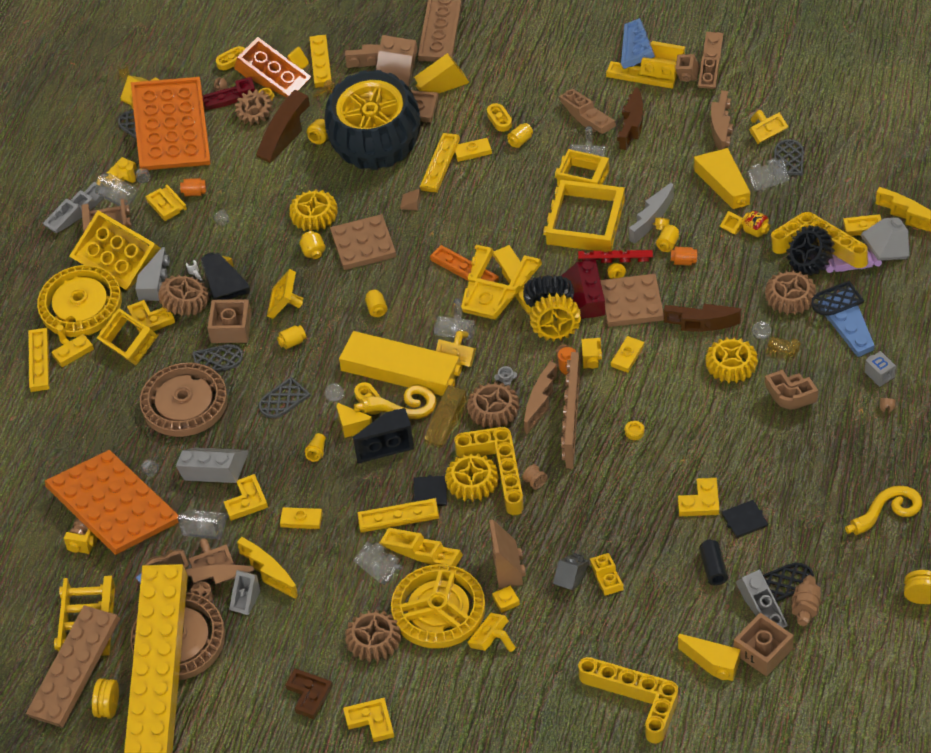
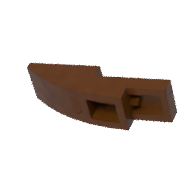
[617,87,643,150]
[664,304,741,332]

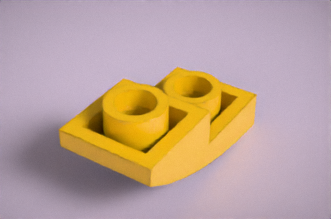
[590,553,624,596]

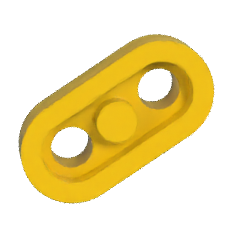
[216,46,246,70]
[487,103,512,132]
[354,382,381,415]

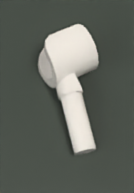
[186,260,204,283]

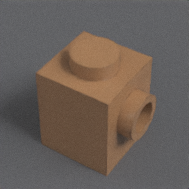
[676,54,699,82]

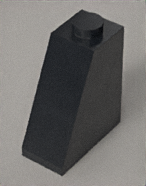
[201,253,250,300]

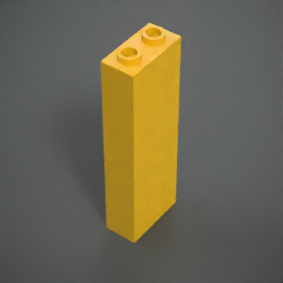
[339,331,462,397]

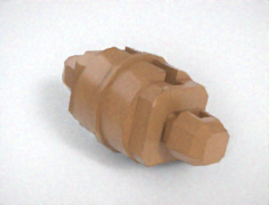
[792,575,821,626]

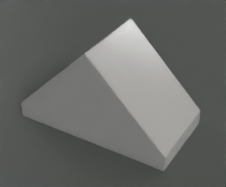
[229,570,260,615]

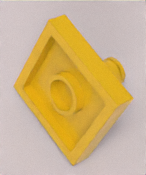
[267,269,304,319]

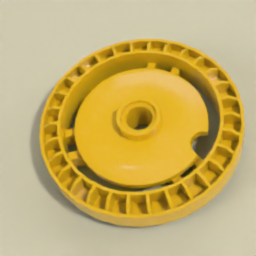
[37,265,122,337]
[391,564,486,648]

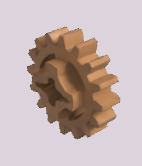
[235,89,273,126]

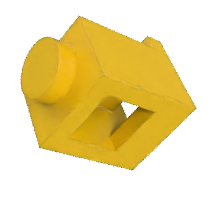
[581,338,602,369]

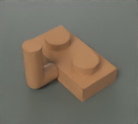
[188,538,234,568]

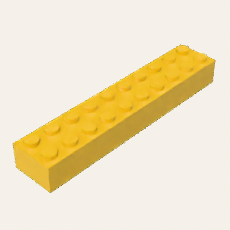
[124,564,188,753]

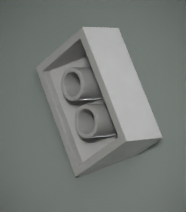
[176,448,249,483]

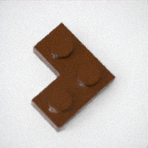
[285,668,333,719]

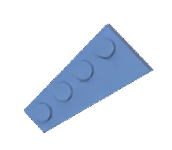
[621,18,655,69]
[818,288,875,357]

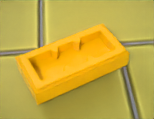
[455,138,492,162]
[611,336,644,373]
[280,507,323,529]

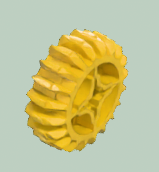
[289,189,338,231]
[529,293,581,342]
[706,336,758,384]
[445,453,499,502]

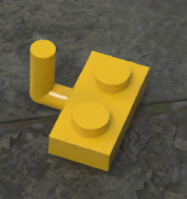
[749,110,788,144]
[101,157,137,190]
[51,325,94,367]
[436,331,476,367]
[467,613,516,652]

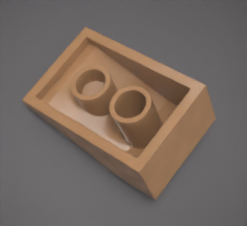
[376,35,417,87]
[489,520,526,589]

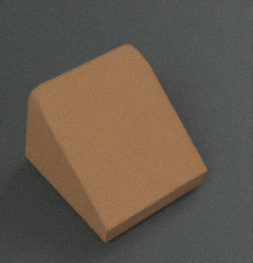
[400,189,421,211]

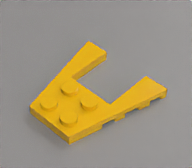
[461,245,542,320]

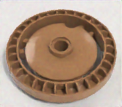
[140,363,228,437]
[130,593,225,680]

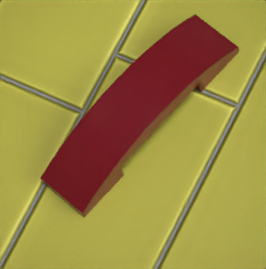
[202,77,255,110]

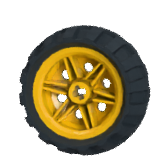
[325,70,420,170]

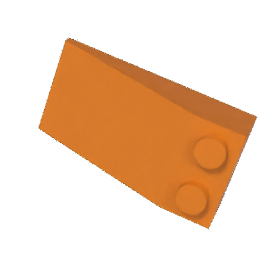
[234,37,311,97]

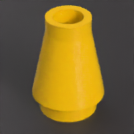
[305,433,326,462]

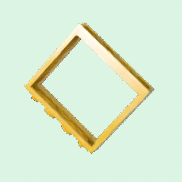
[543,180,625,252]

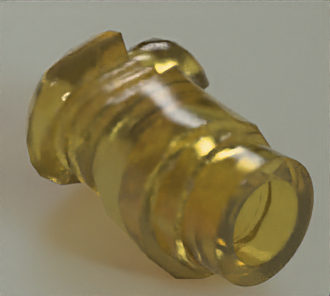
[767,336,801,356]

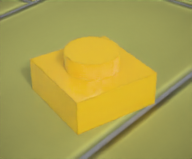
[492,585,520,613]

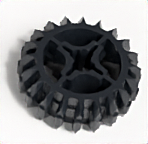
[786,225,835,276]
[523,275,574,307]

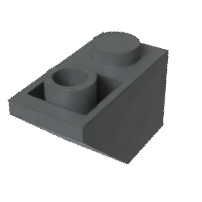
[553,553,589,590]

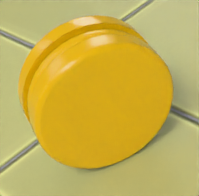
[904,570,931,604]
[92,678,119,719]

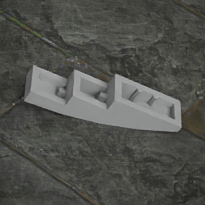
[43,182,109,233]
[629,183,674,244]

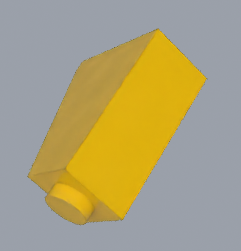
[414,53,469,94]

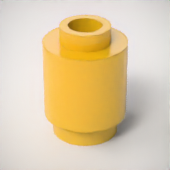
[507,123,533,148]
[656,225,679,252]
[365,290,388,317]
[277,325,306,350]

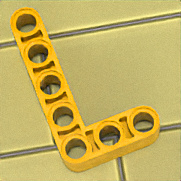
[771,212,868,268]
[454,427,524,515]
[578,657,678,744]

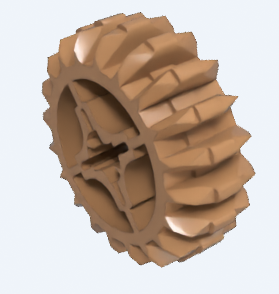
[765,270,816,316]
[158,274,209,317]
[467,381,520,429]
[345,609,401,663]

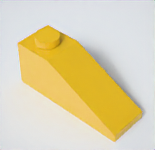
[678,634,741,681]

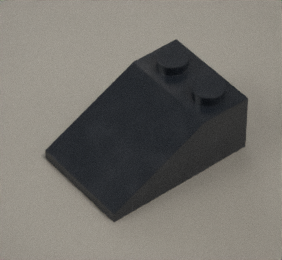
[353,408,414,464]

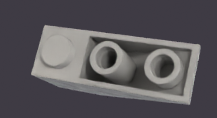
[135,247,170,301]
[736,569,788,628]

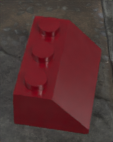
[561,259,606,319]

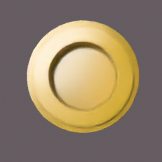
[625,421,644,440]

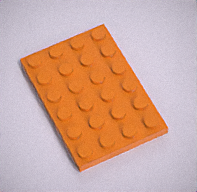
[131,77,210,171]
[45,450,180,555]

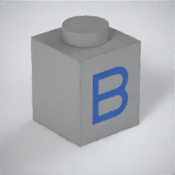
[864,351,896,387]

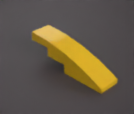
[875,187,931,232]
[493,245,532,315]
[379,528,463,566]
[237,537,298,599]

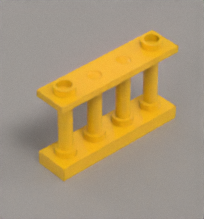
[54,576,116,656]

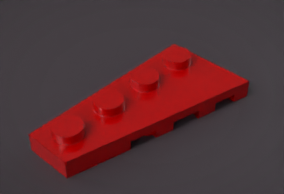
[578,250,653,263]

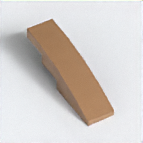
[524,361,557,434]
[186,564,254,585]

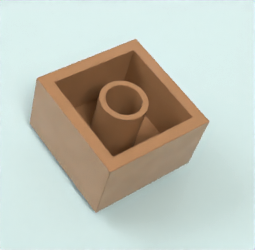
[208,300,252,343]
[733,613,794,677]

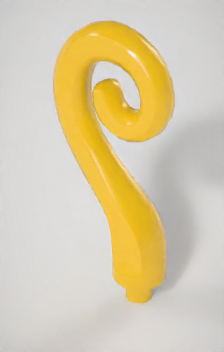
[354,385,436,419]
[845,486,922,535]

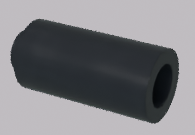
[699,539,728,586]

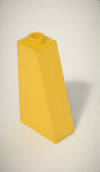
[694,148,750,209]

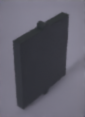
[414,475,447,506]
[721,500,768,539]

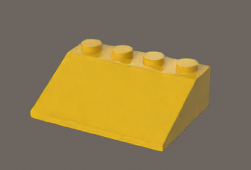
[69,210,161,291]

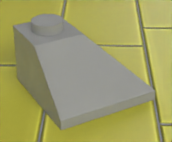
[860,218,909,261]

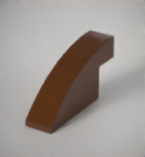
[256,89,310,163]

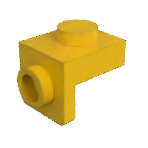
[64,529,97,554]

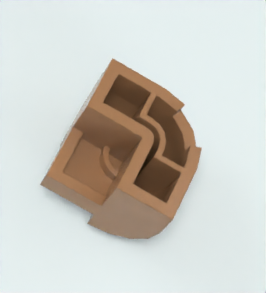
[765,370,818,410]

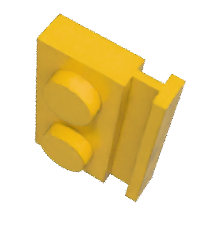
[145,185,187,221]

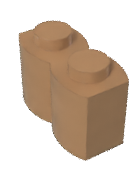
[144,549,189,568]

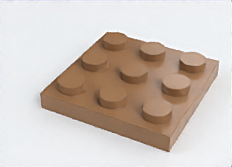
[330,214,397,270]
[600,274,664,327]

